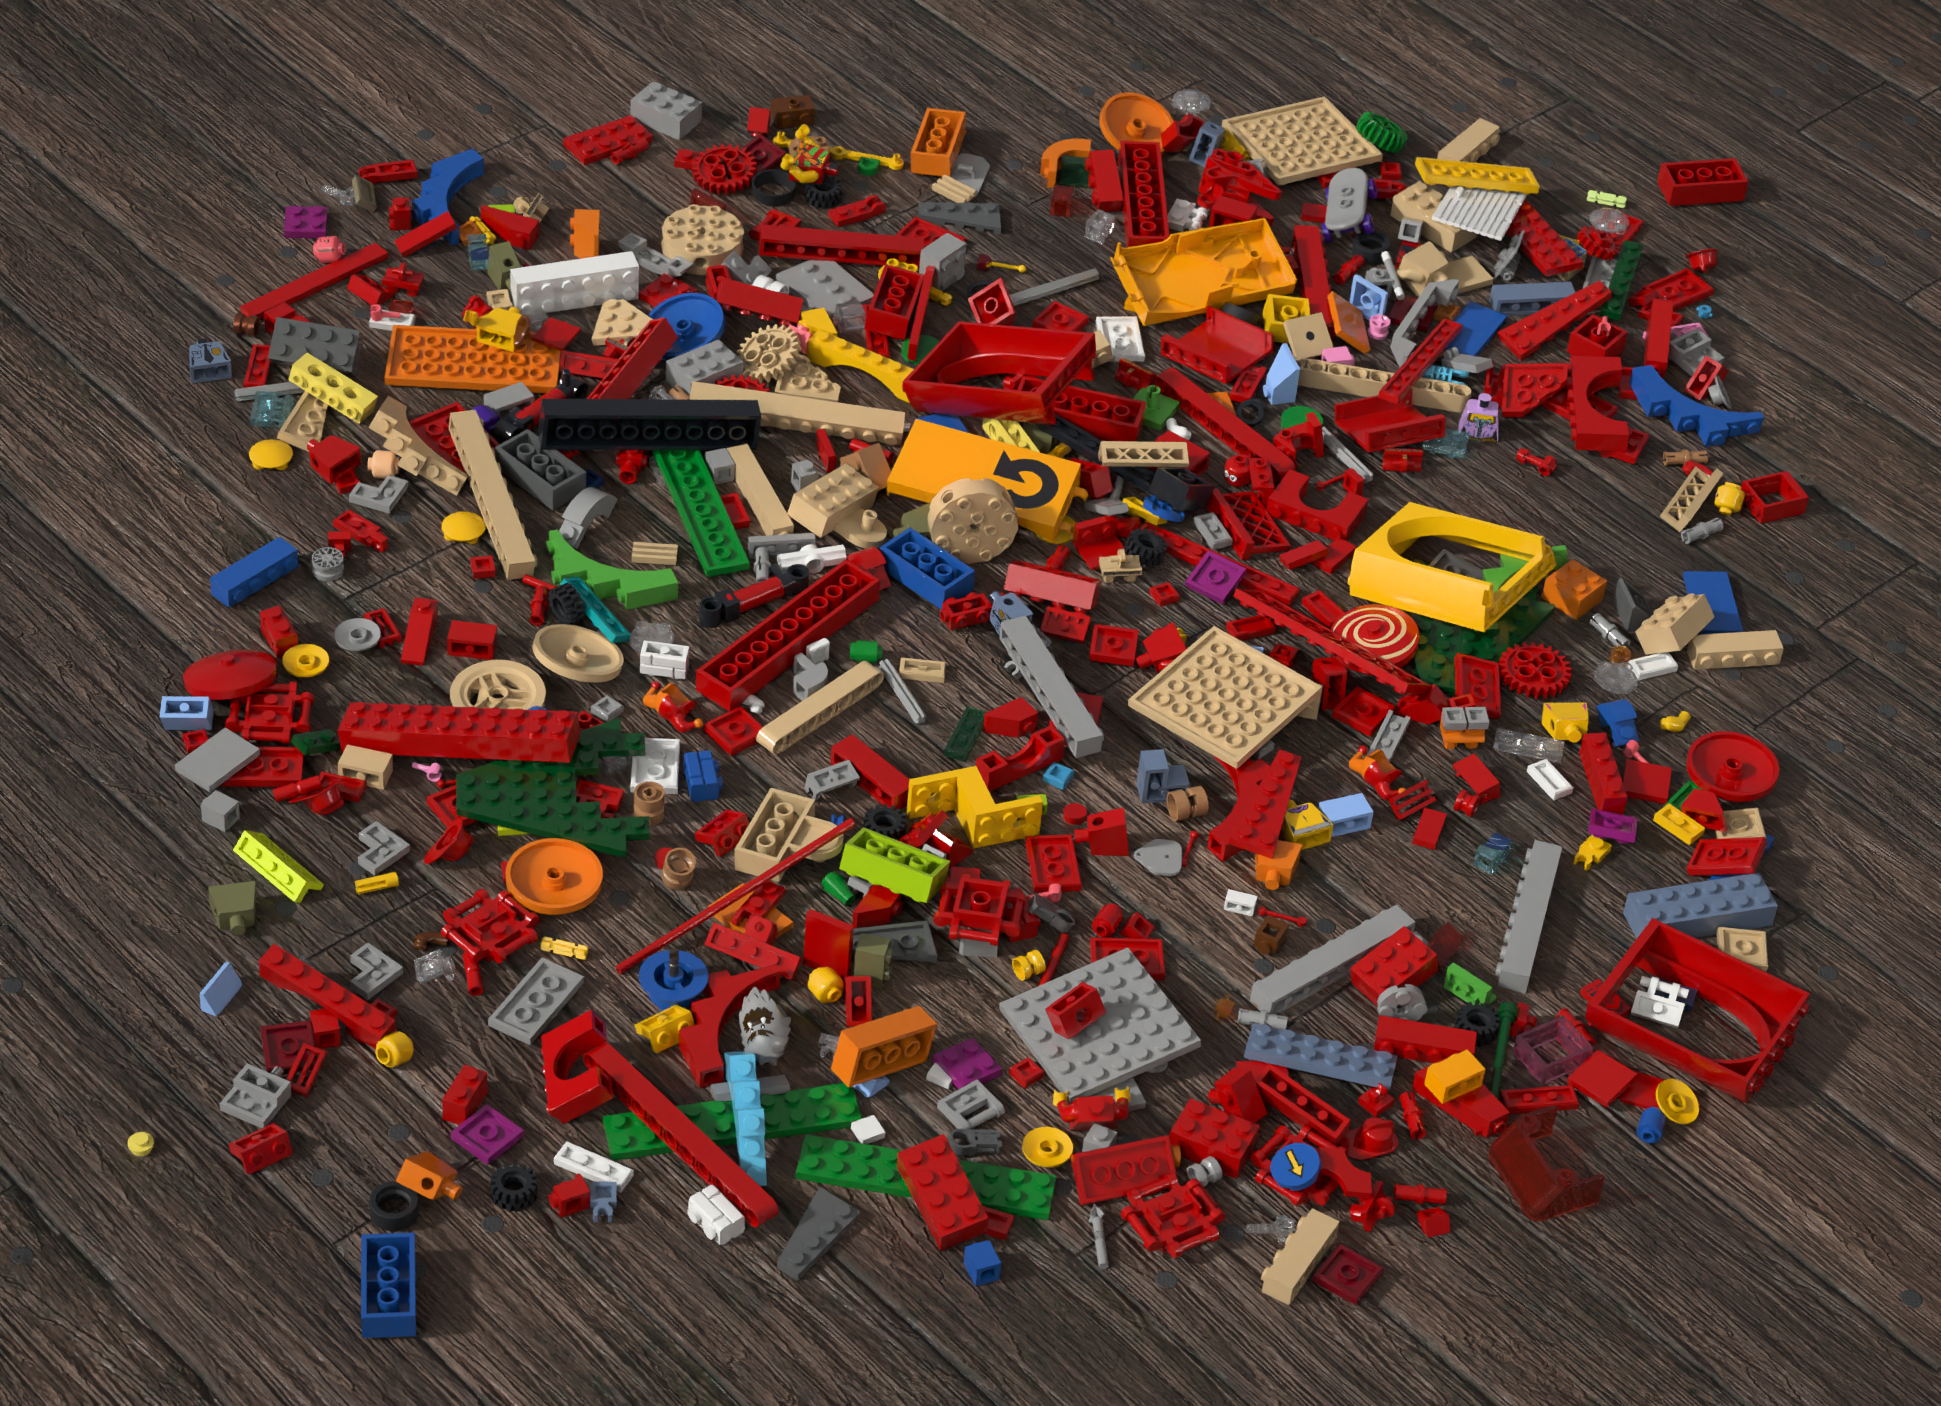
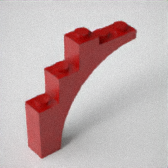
[1207,755,1270,861]
[678,964,781,1089]

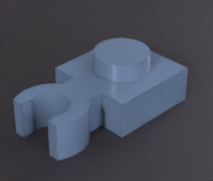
[590,1181,617,1222]

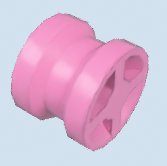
[1368,314,1390,340]

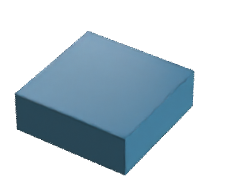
[1043,762,1074,790]

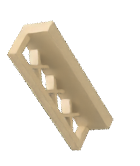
[1098,441,1189,467]
[1660,467,1723,532]

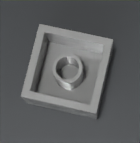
[919,233,966,291]

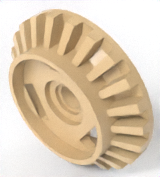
[450,660,546,710]

